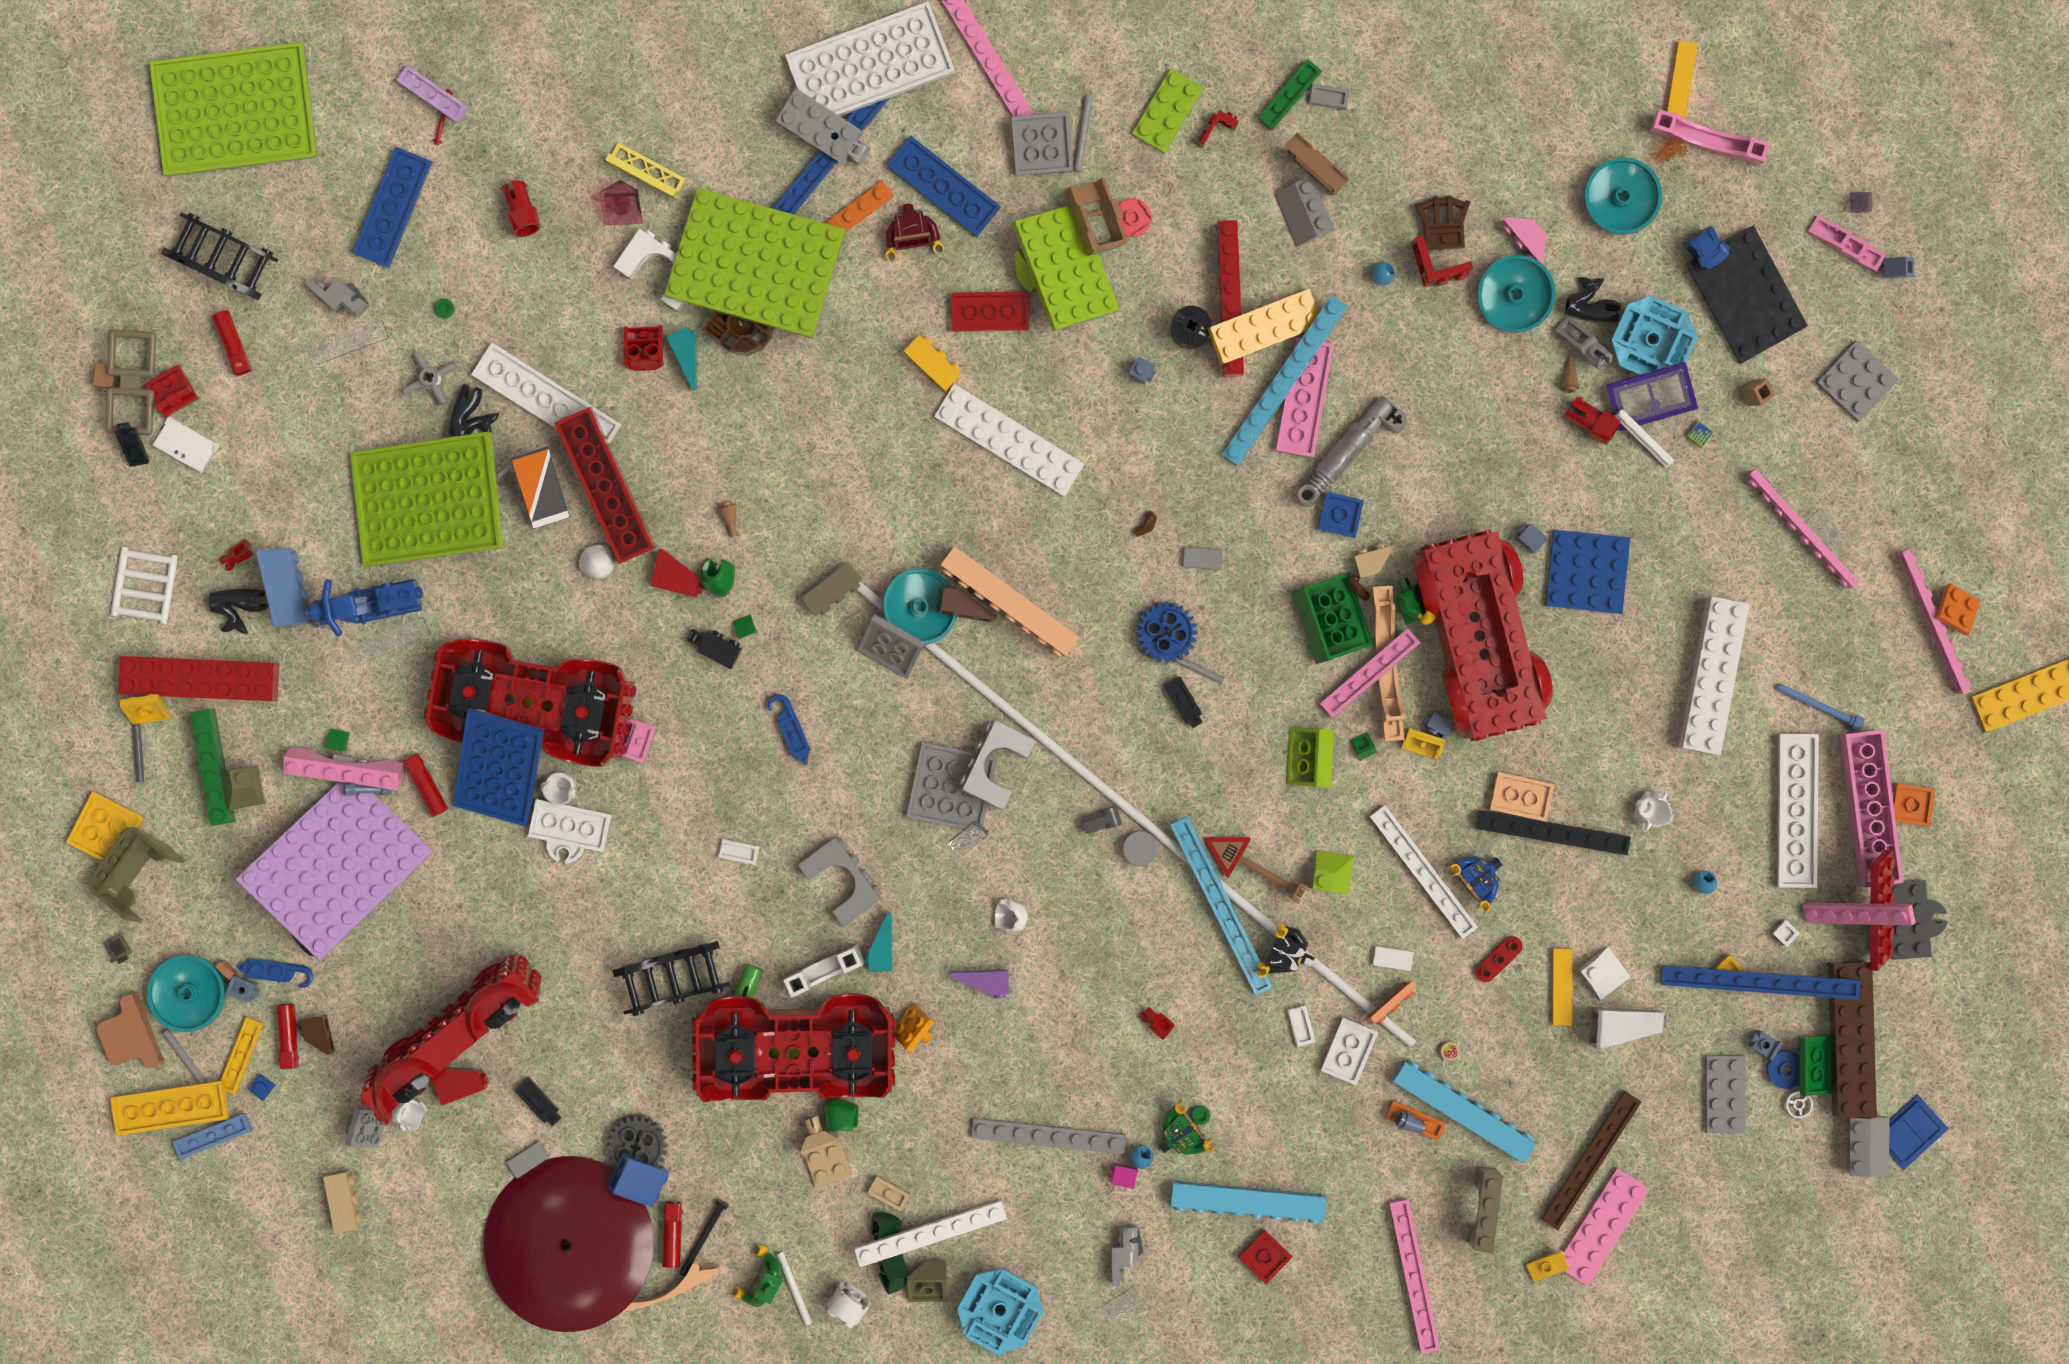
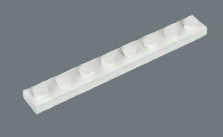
[1369,805,1478,939]
[854,1200,1006,1267]

